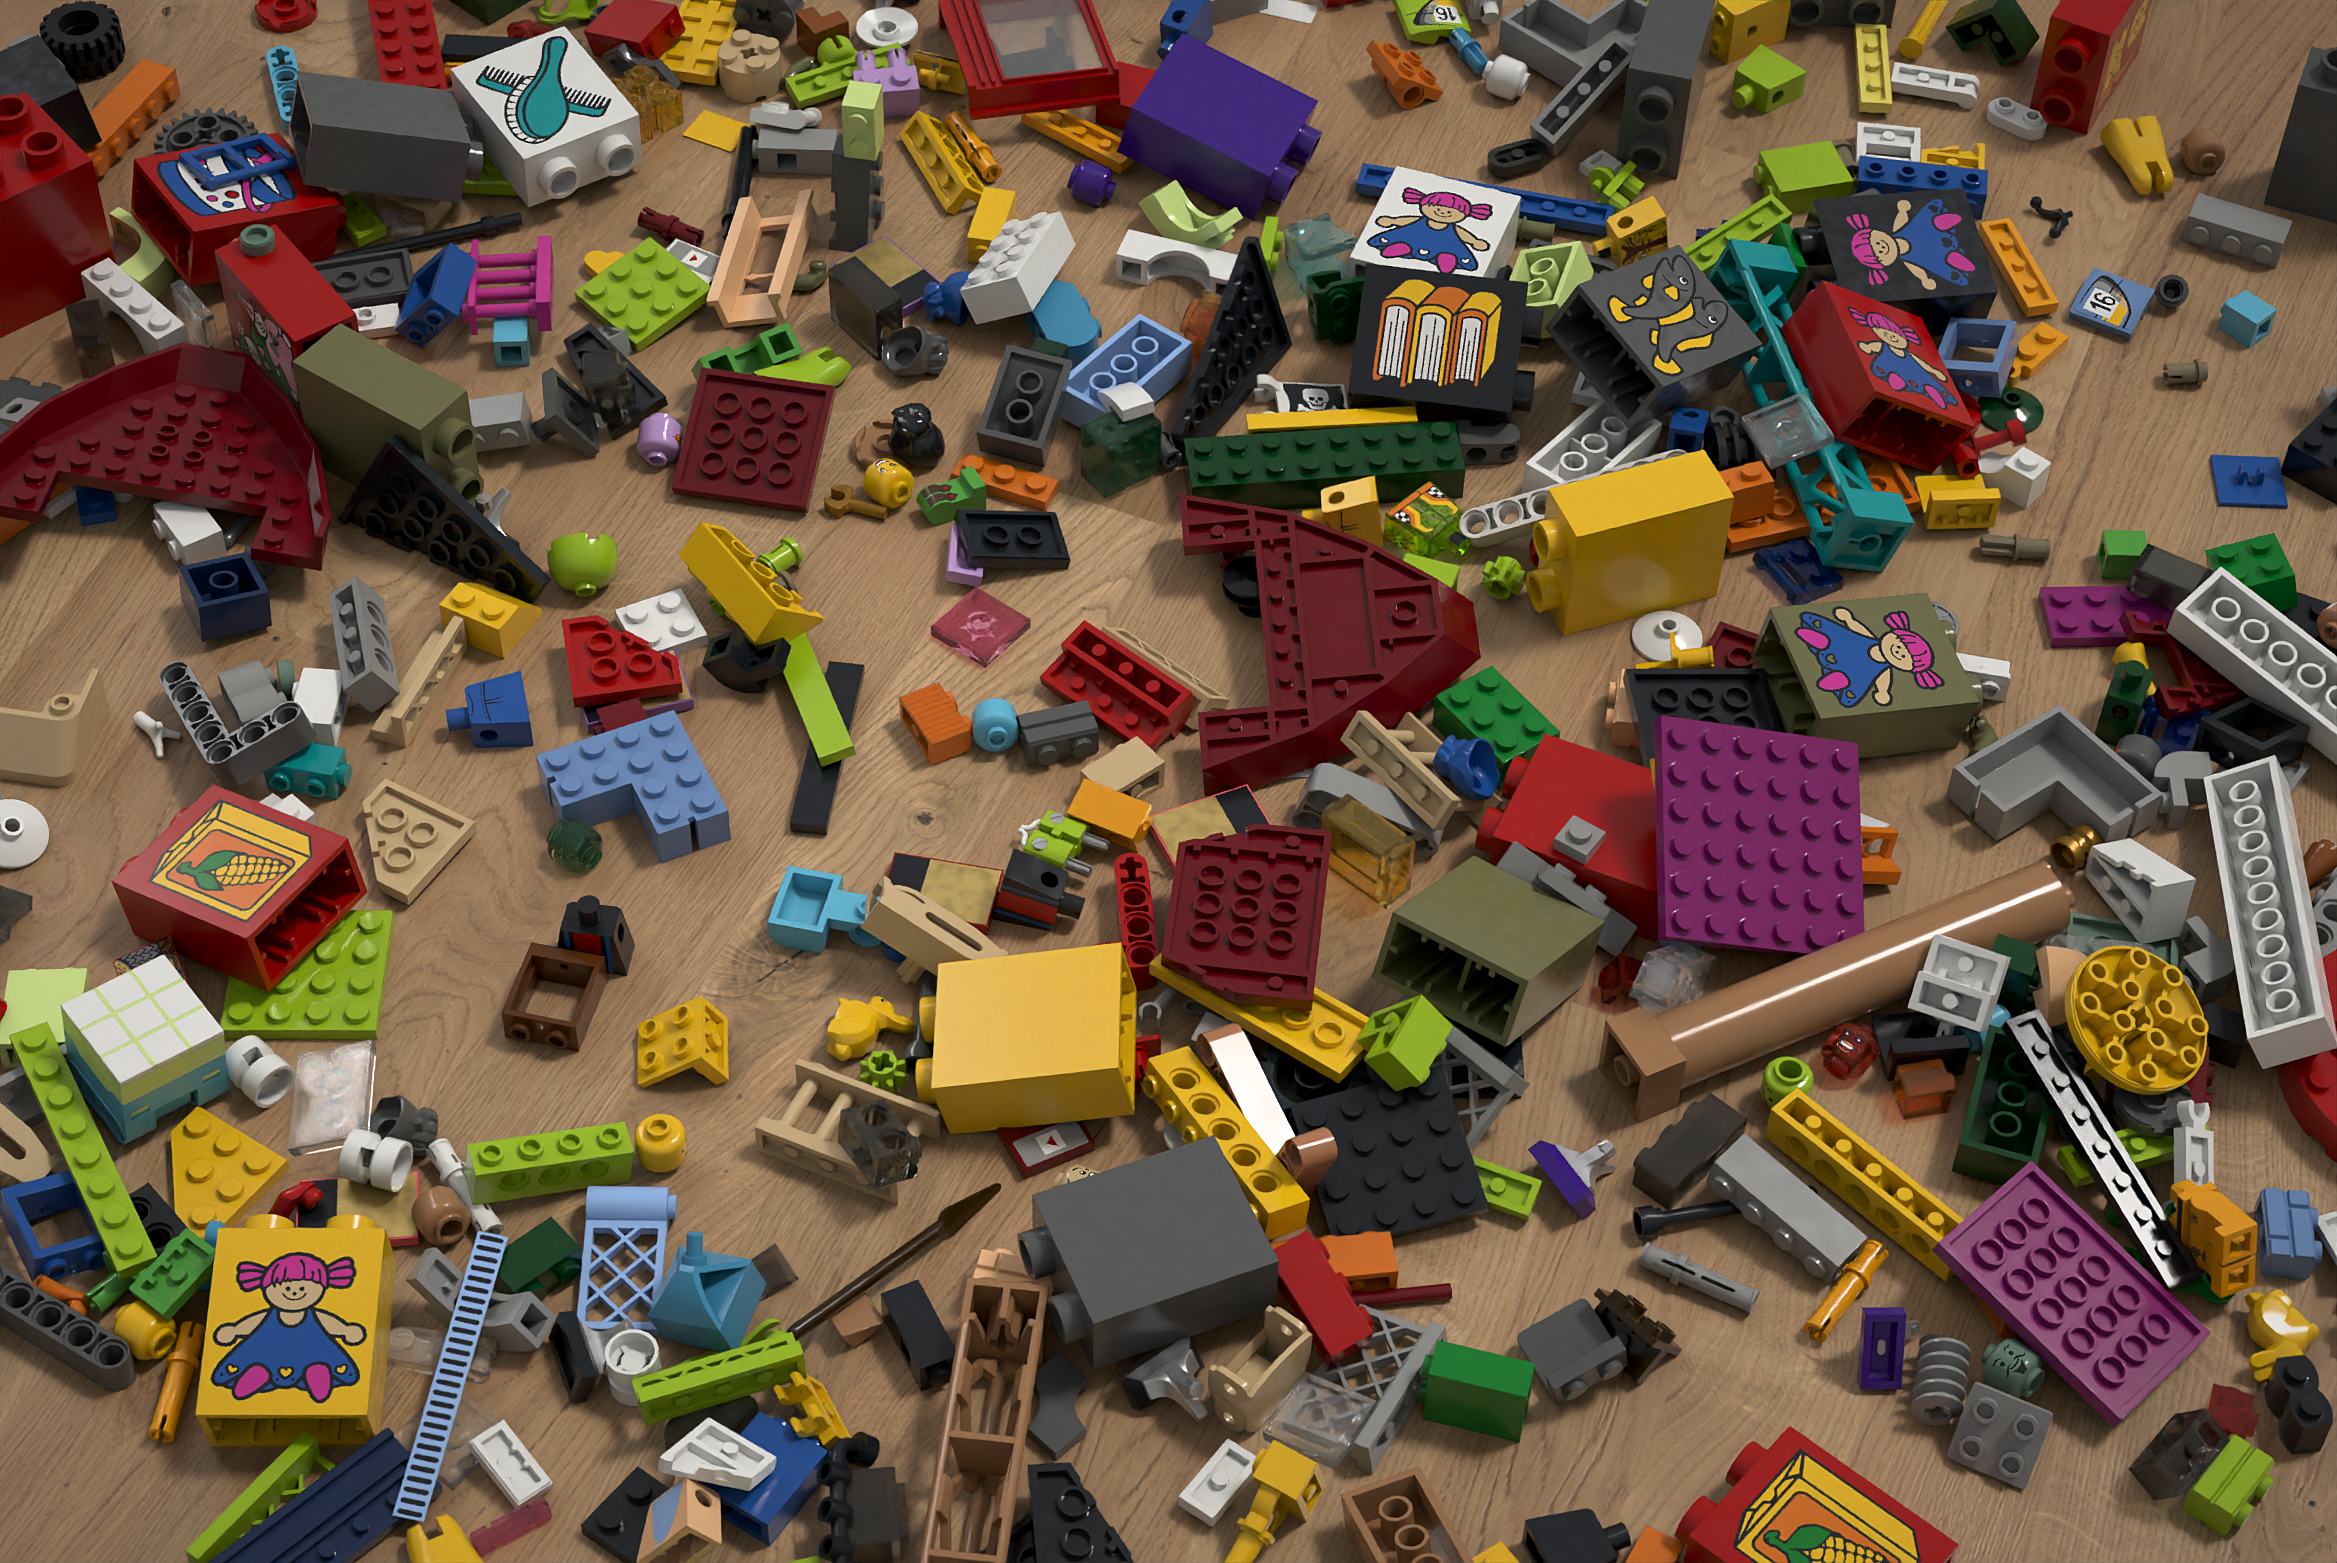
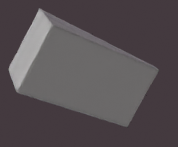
[597,324,633,357]

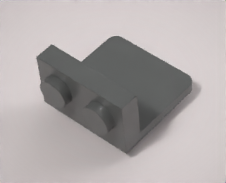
[1517,1299,1628,1406]

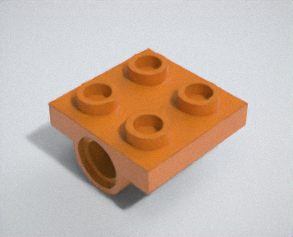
[1365,40,1443,109]

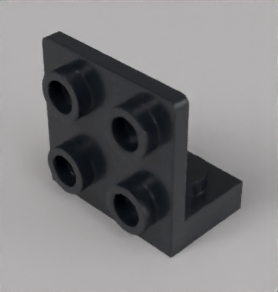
[1870,1012,1970,1081]

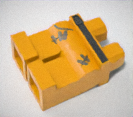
[2169,1179,2258,1298]

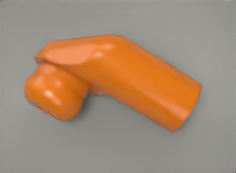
[32,1274,90,1317]

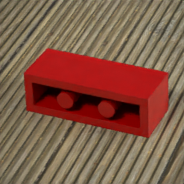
[1273,1230,1374,1368]

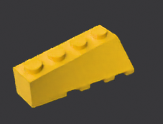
[679,522,824,646]

